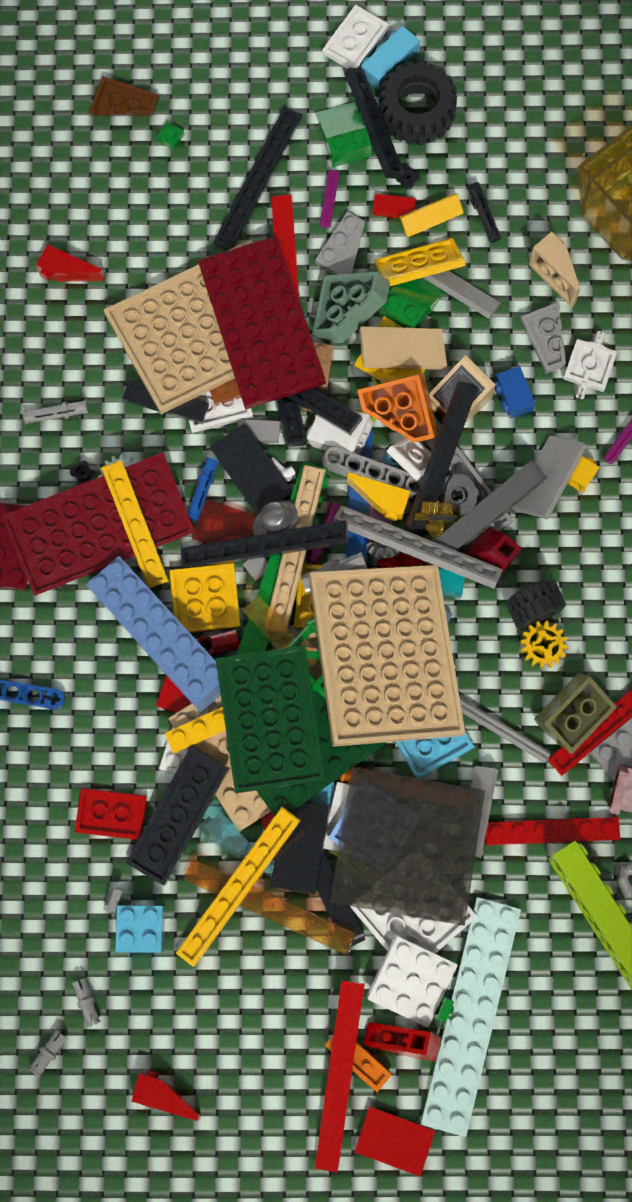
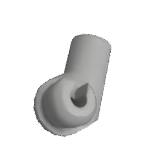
[617,863,632,898]

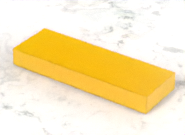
[400,193,463,237]

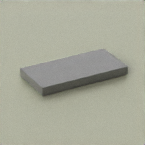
[512,435,587,520]

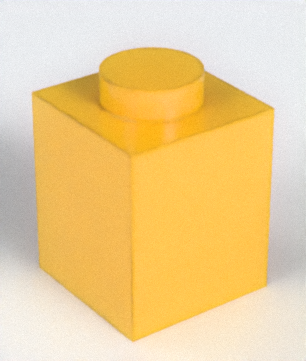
[567,456,600,493]

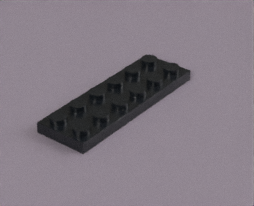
[126,746,230,886]

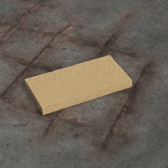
[359,326,447,370]

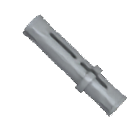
[23,400,88,424]

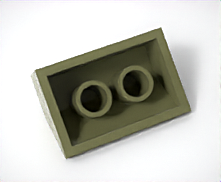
[534,673,617,754]

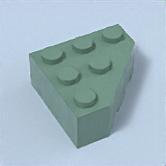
[313,272,390,344]

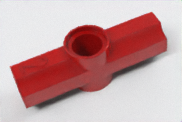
[197,630,240,658]

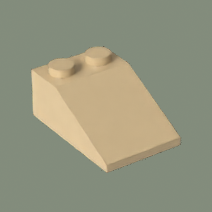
[529,231,580,307]

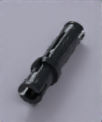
[467,182,502,243]

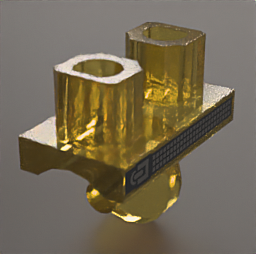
[414,502,459,537]

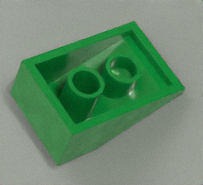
[315,102,372,168]
[379,278,445,328]

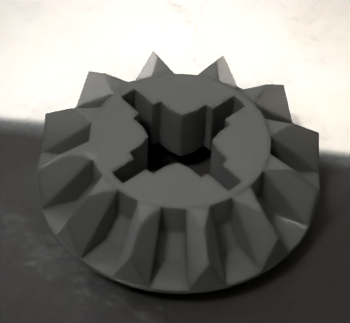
[366,539,400,558]

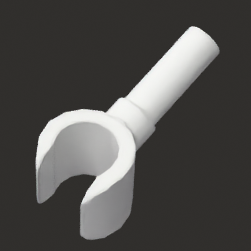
[271,457,296,481]

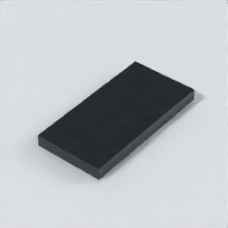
[209,423,293,515]
[270,802,330,895]

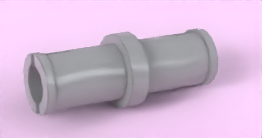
[72,978,101,1027]
[28,1030,68,1077]

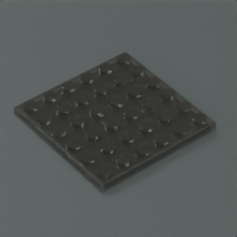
[330,767,485,926]

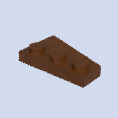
[88,76,160,116]

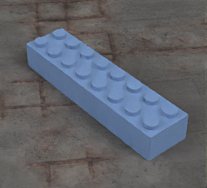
[86,556,221,713]

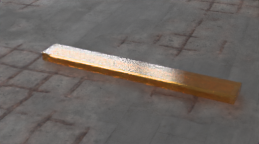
[183,859,356,955]

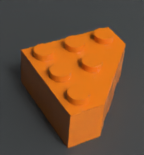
[357,373,439,443]

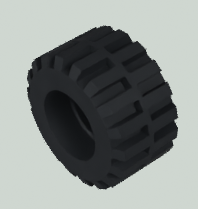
[505,580,566,628]

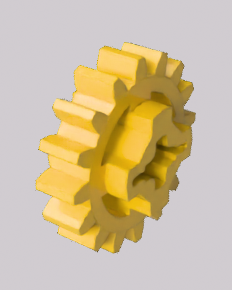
[520,621,568,669]

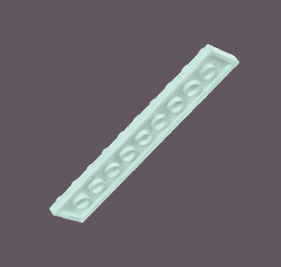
[421,897,521,1137]

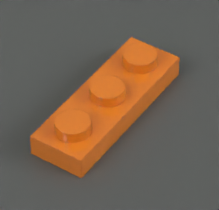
[325,1035,393,1092]

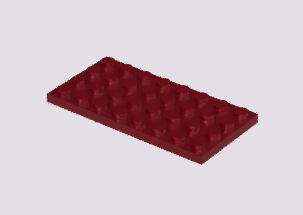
[198,235,326,410]
[1,452,195,596]

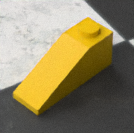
[347,472,410,521]

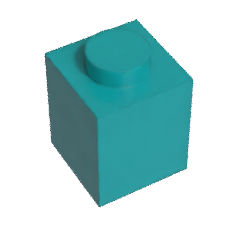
[439,568,465,598]

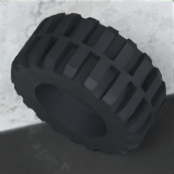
[379,62,457,145]

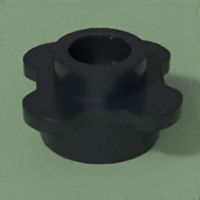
[396,166,420,189]
[70,461,95,485]

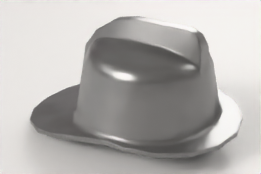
[253,501,298,535]

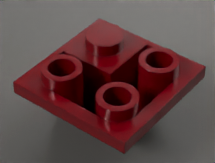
[463,528,522,576]

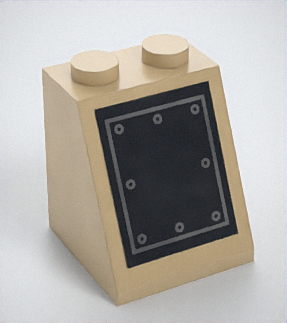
[429,355,495,422]

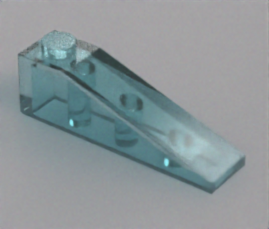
[198,809,273,877]

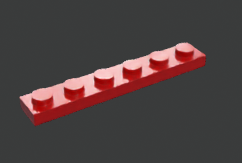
[485,817,621,846]

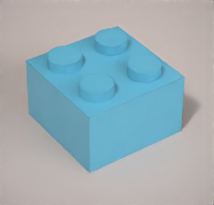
[115,906,165,953]

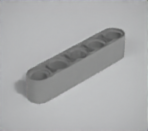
[322,447,422,499]

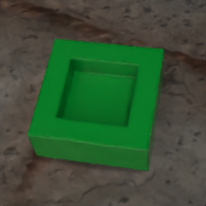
[156,122,185,150]
[433,997,454,1023]

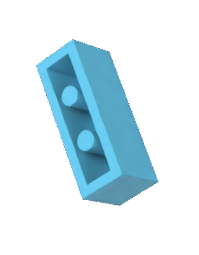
[361,26,420,91]

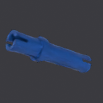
[187,457,219,522]

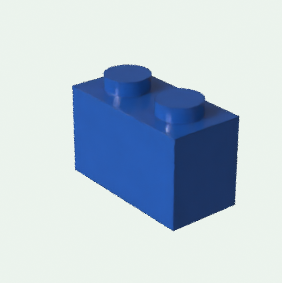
[493,366,535,419]

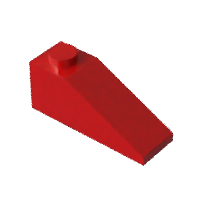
[36,244,105,282]
[363,1022,441,1062]
[131,1070,201,1121]

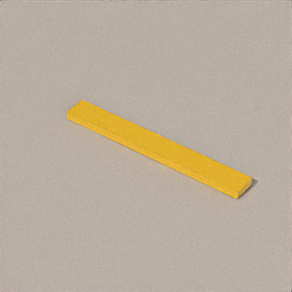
[176,807,301,967]

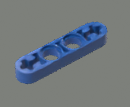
[0,680,66,710]

